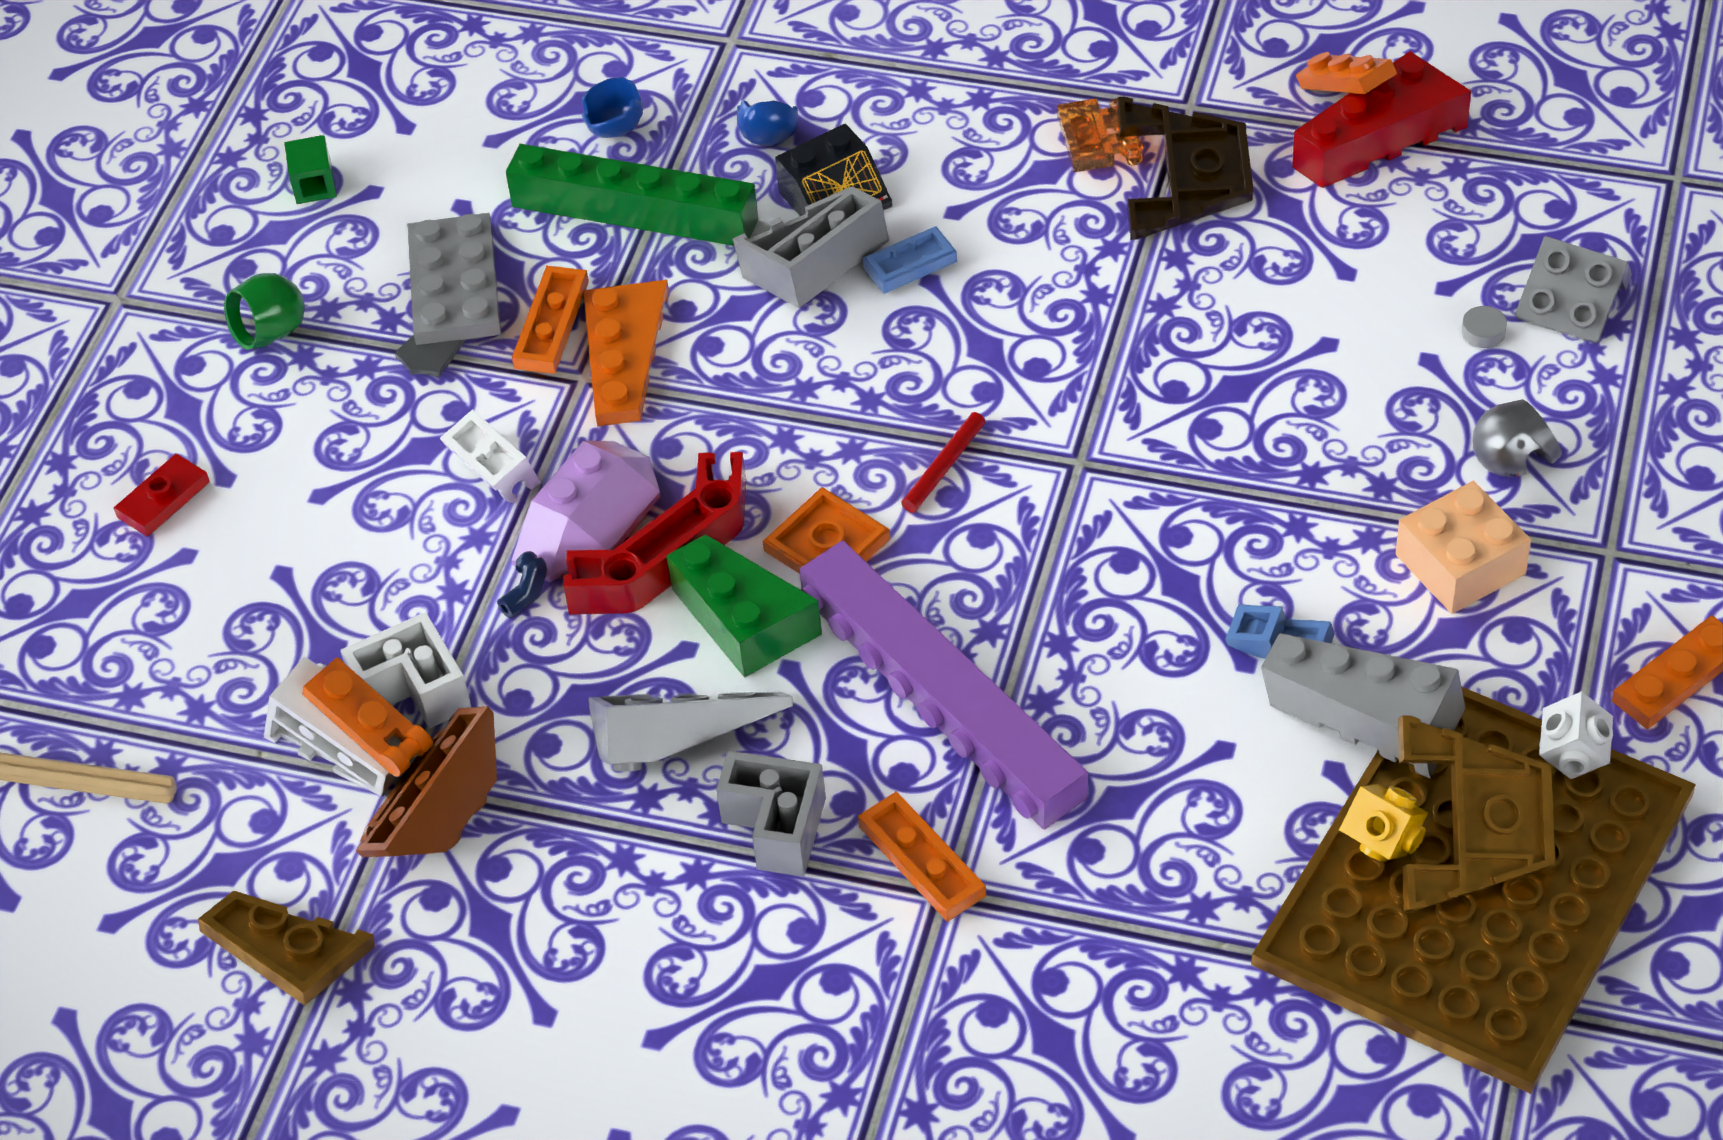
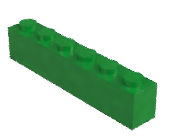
[505,144,759,246]

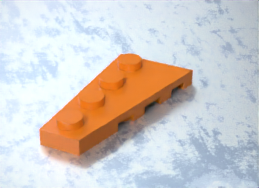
[583,279,669,427]

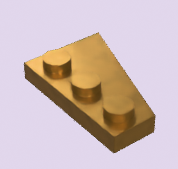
[198,890,375,1006]

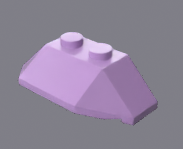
[512,441,660,582]

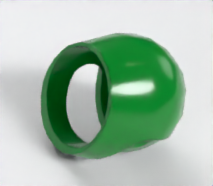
[224,273,305,350]

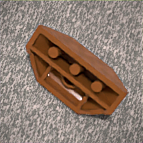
[356,706,497,857]

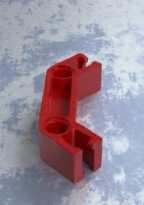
[563,452,746,615]

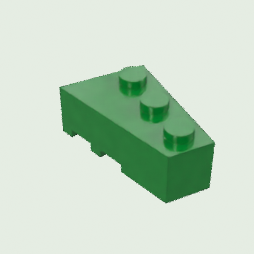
[667,534,822,678]

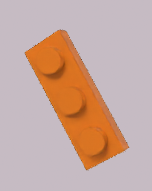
[1295,52,1397,94]
[512,265,589,374]
[1612,615,1723,730]
[858,791,986,922]

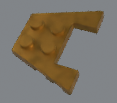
[1398,715,1555,912]

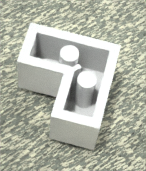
[340,612,471,729]

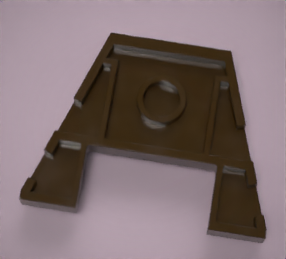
[1117,97,1254,240]

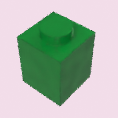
[284,135,337,205]

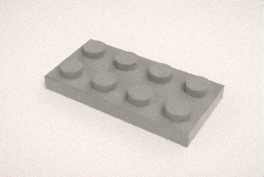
[407,212,501,345]

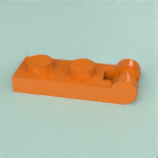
[302,657,433,777]

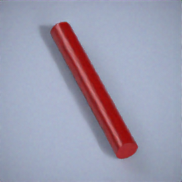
[901,412,986,513]

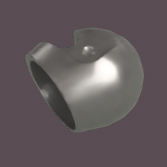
[1472,399,1562,477]

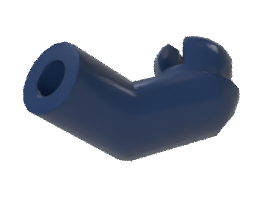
[497,551,548,618]

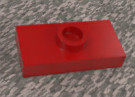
[113,453,210,537]

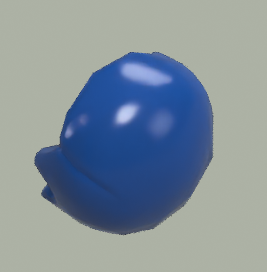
[582,77,643,138]
[737,100,798,147]

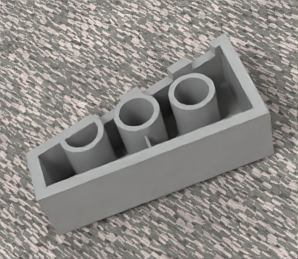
[1261,633,1465,778]

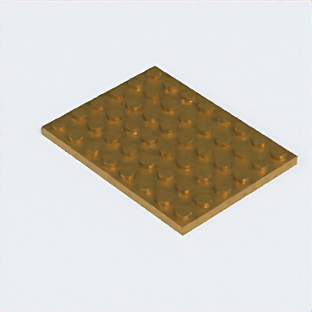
[1251,687,1696,1094]

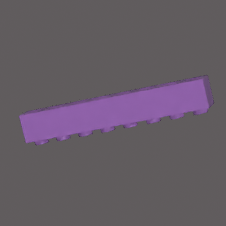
[800,540,1088,830]

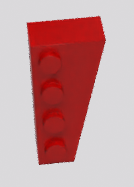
[1292,51,1471,188]

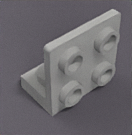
[1515,236,1632,343]

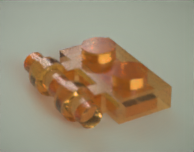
[1057,98,1143,172]

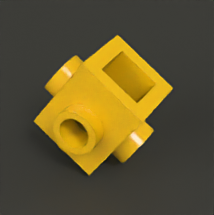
[1339,784,1428,862]

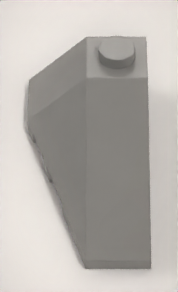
[589,692,793,771]

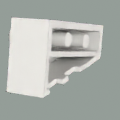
[264,656,415,796]

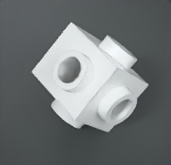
[1539,691,1613,779]

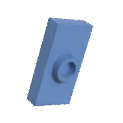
[862,226,957,294]

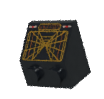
[775,123,892,216]

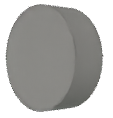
[1462,306,1507,348]

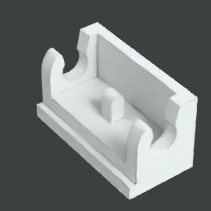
[440,409,541,503]

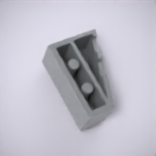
[733,186,889,308]

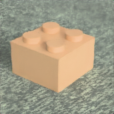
[1395,480,1531,614]

